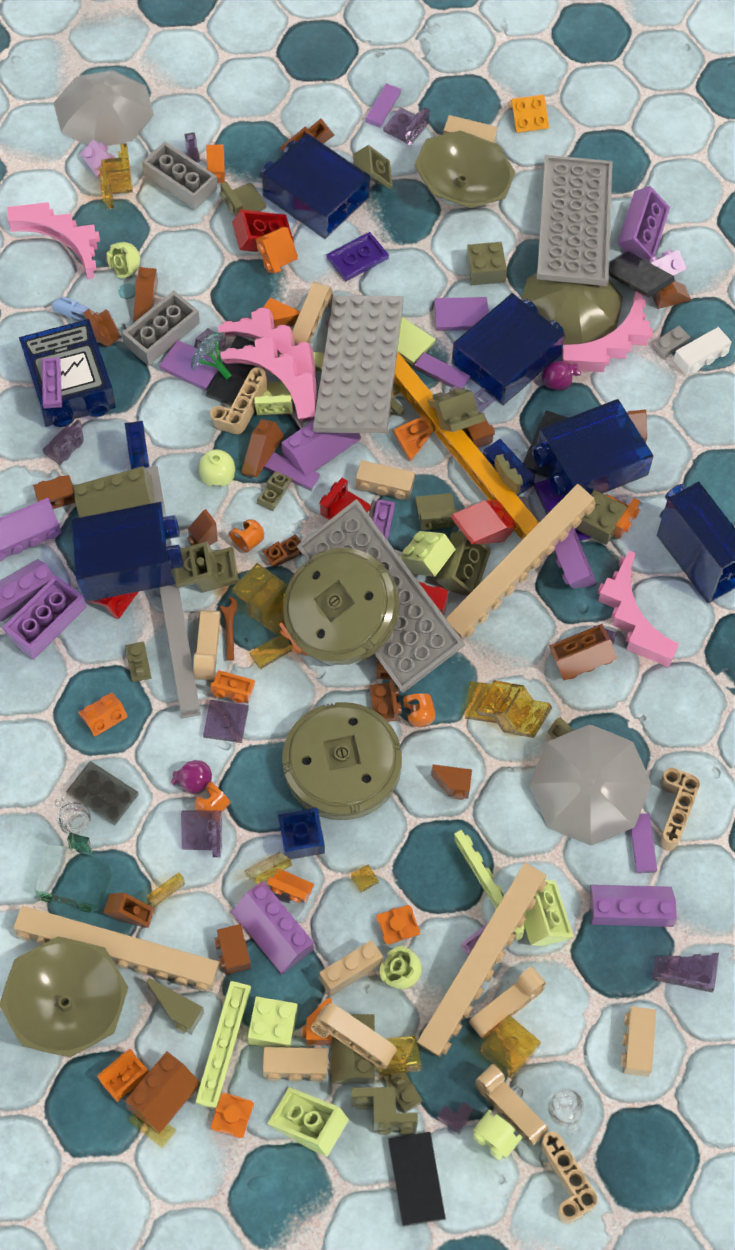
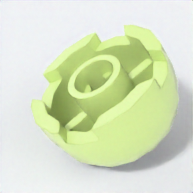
[107,242,141,279]
[198,449,235,487]
[380,946,422,990]

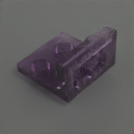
[383,107,430,145]
[43,420,84,465]
[181,810,222,858]

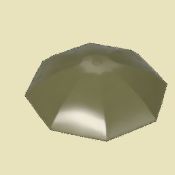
[414,130,516,208]
[519,273,623,345]
[0,936,128,1058]

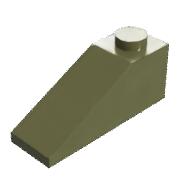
[147,978,204,1035]

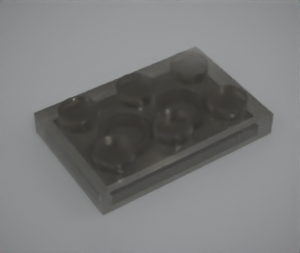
[66,761,139,825]

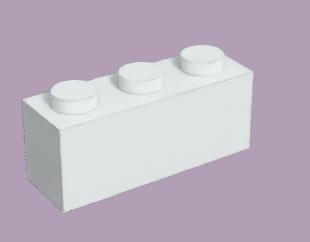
[673,327,731,376]

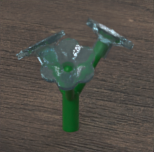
[191,332,232,380]

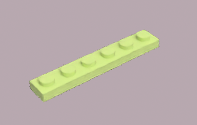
[454,830,525,941]
[196,981,251,1109]

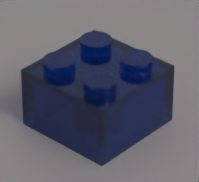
[278,808,325,861]

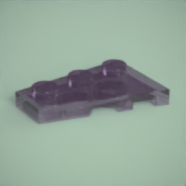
[651,953,719,993]

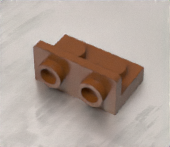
[83,309,121,347]
[370,678,401,722]

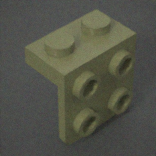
[219,181,267,217]

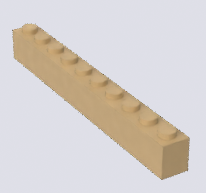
[446,484,596,640]
[417,862,548,1058]
[13,906,220,991]

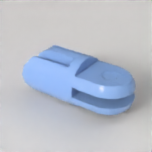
[52,296,91,321]

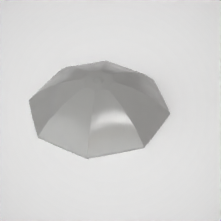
[54,70,154,146]
[530,724,651,845]

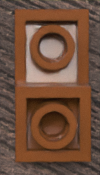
[263,534,302,567]

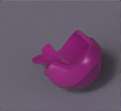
[542,361,581,391]
[171,760,212,794]

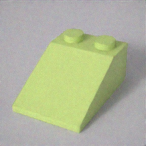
[267,1087,349,1157]

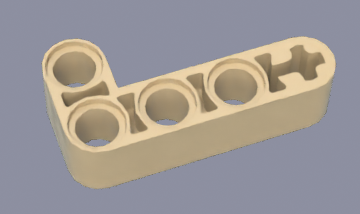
[293,281,333,346]
[210,367,269,434]
[194,610,221,680]
[660,768,700,851]
[469,966,546,1039]
[311,1003,397,1069]
[475,1064,549,1146]
[541,1131,598,1224]

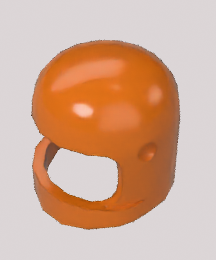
[228,519,265,553]
[403,694,436,727]
[194,781,230,820]

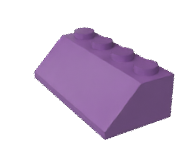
[617,186,670,260]
[282,420,361,476]
[0,498,61,561]
[542,516,597,589]
[0,559,54,622]
[2,575,87,660]
[231,881,314,975]
[590,885,677,927]

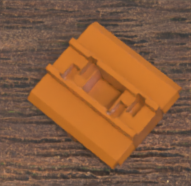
[376,905,420,945]
[210,1093,254,1138]

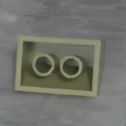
[435,531,491,596]
[332,1014,375,1084]

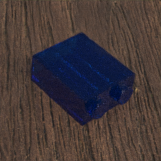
[124,421,149,470]

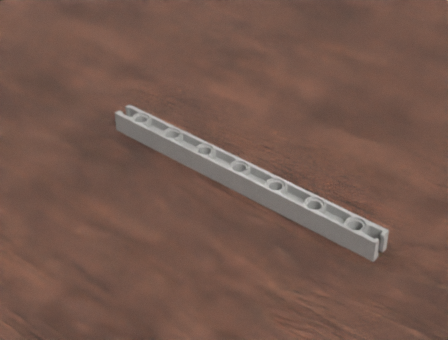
[145,466,201,718]

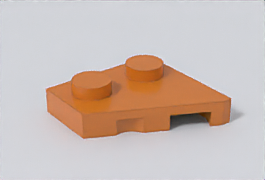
[393,415,434,461]

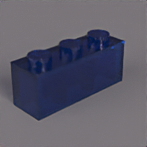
[483,439,535,496]

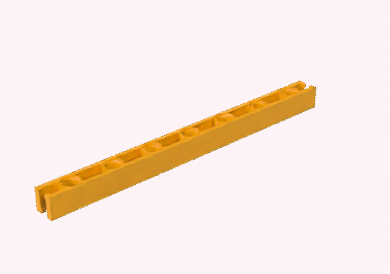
[394,352,539,540]

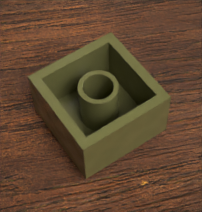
[466,241,507,286]
[575,489,627,545]

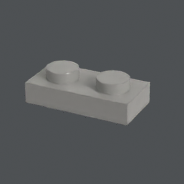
[651,326,691,358]

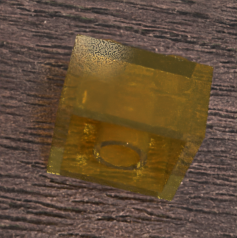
[480,1015,541,1080]

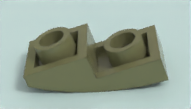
[495,454,523,494]
[257,471,292,511]

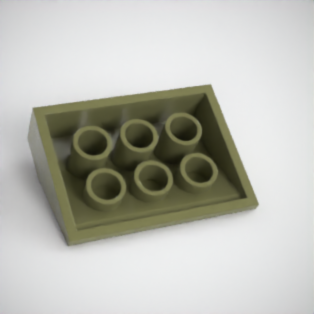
[74,466,157,544]

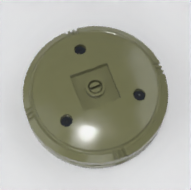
[283,548,400,665]
[282,702,402,820]

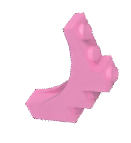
[7,202,100,279]
[562,291,653,372]
[218,308,318,390]
[220,336,318,423]
[597,551,679,667]

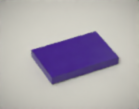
[326,232,389,282]

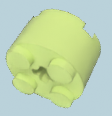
[472,1110,522,1161]

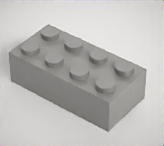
[142,141,218,210]
[122,291,200,366]

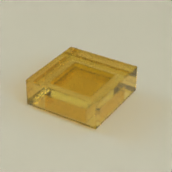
[351,864,379,893]

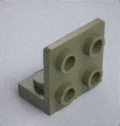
[416,493,458,531]

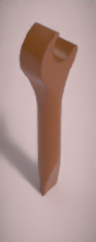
[220,597,237,661]

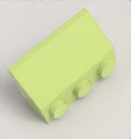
[524,880,574,946]

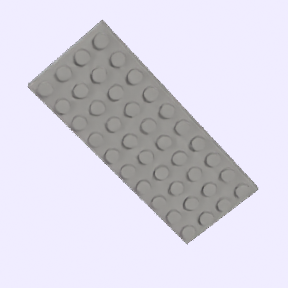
[537,155,613,286]
[313,295,404,433]
[297,499,465,693]

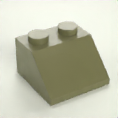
[353,145,393,189]

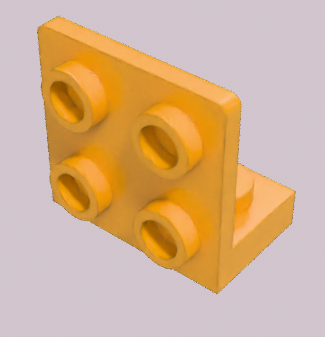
[508,94,549,133]

